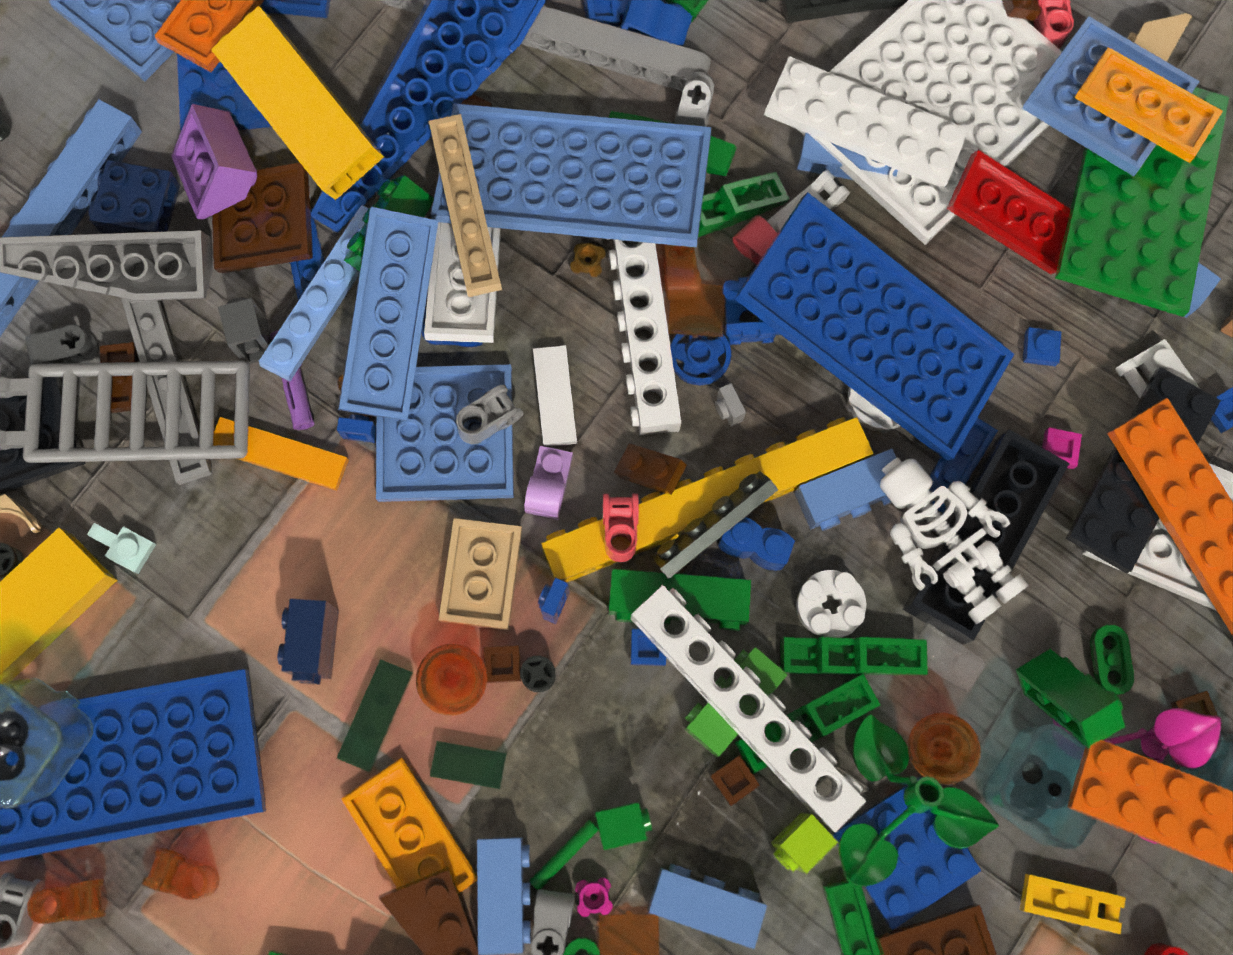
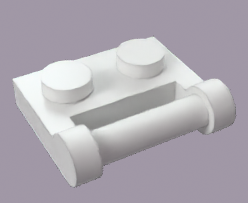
[1115,339,1199,398]

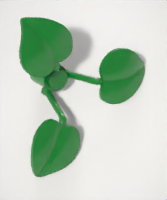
[839,714,999,886]

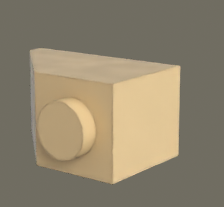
[1127,13,1192,62]

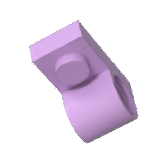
[524,446,573,520]

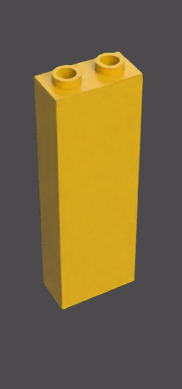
[211,6,384,200]
[0,527,117,691]

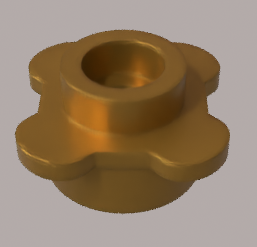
[570,243,606,277]

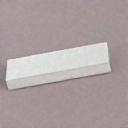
[533,345,577,447]

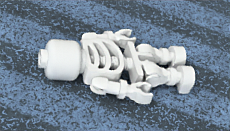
[880,458,1029,624]

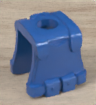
[722,277,781,345]

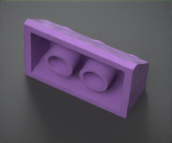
[171,104,257,219]

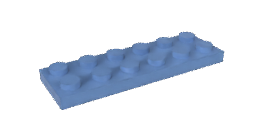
[338,207,438,421]

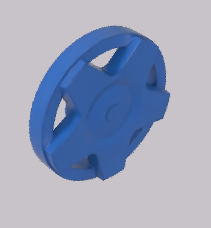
[670,324,731,385]

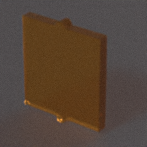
[668,281,725,338]
[599,910,659,955]

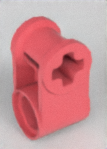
[1033,0,1074,49]
[732,215,778,265]
[603,494,639,563]

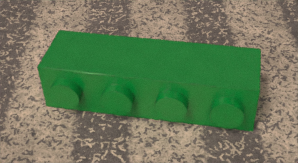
[608,569,751,631]

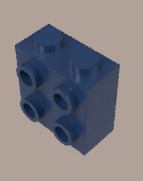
[89,160,180,234]
[277,599,339,685]

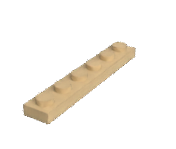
[429,114,502,297]

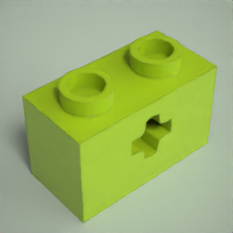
[771,813,838,874]

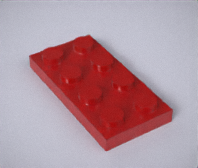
[946,150,1070,274]

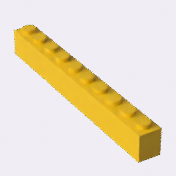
[541,417,874,583]

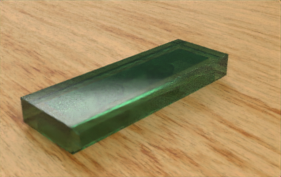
[336,659,414,772]

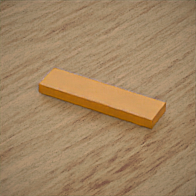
[213,417,349,491]

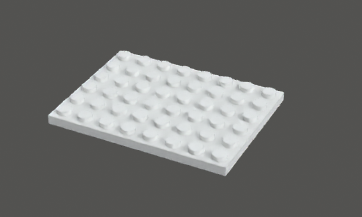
[798,0,1062,245]

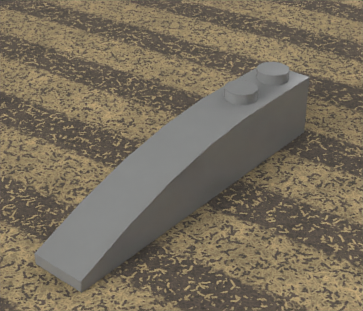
[0,231,213,301]

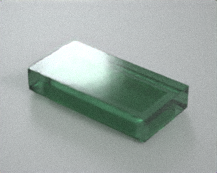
[430,741,507,789]

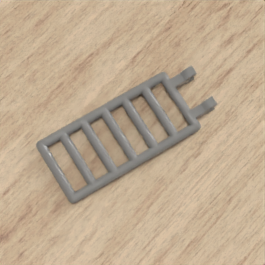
[0,360,250,463]

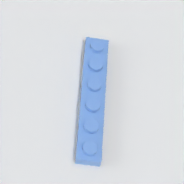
[259,205,369,382]

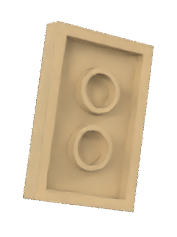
[439,518,522,630]

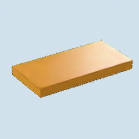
[1075,47,1223,163]
[341,757,477,894]

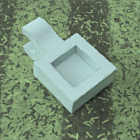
[87,523,157,574]

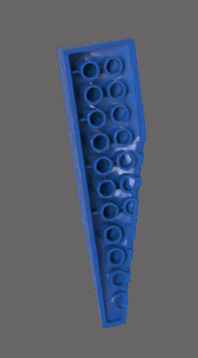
[310,0,546,233]

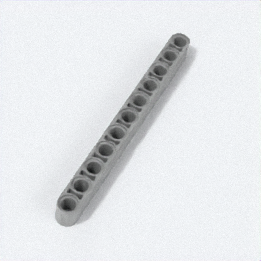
[380,0,711,94]

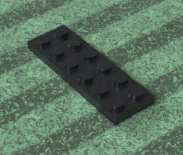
[1065,367,1221,574]

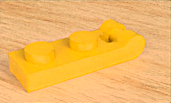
[1020,874,1126,934]

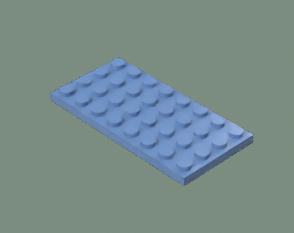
[431,104,712,248]

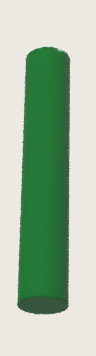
[529,820,599,891]

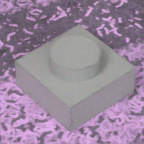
[715,383,746,427]

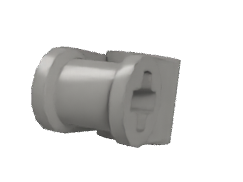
[674,72,714,127]
[456,385,524,444]
[0,872,45,949]
[531,889,574,955]

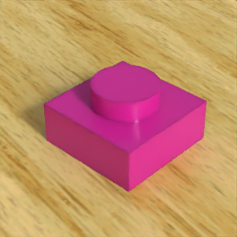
[1042,427,1082,469]

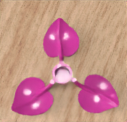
[1053,708,1221,844]

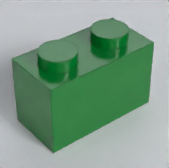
[595,802,652,850]

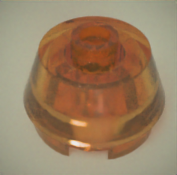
[416,644,487,716]
[908,713,981,784]

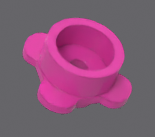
[575,878,613,917]

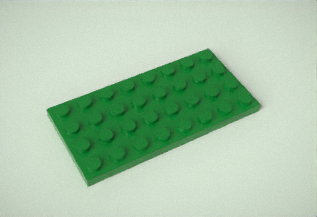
[1055,87,1229,317]

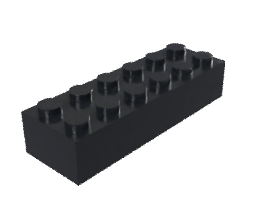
[902,429,1070,645]

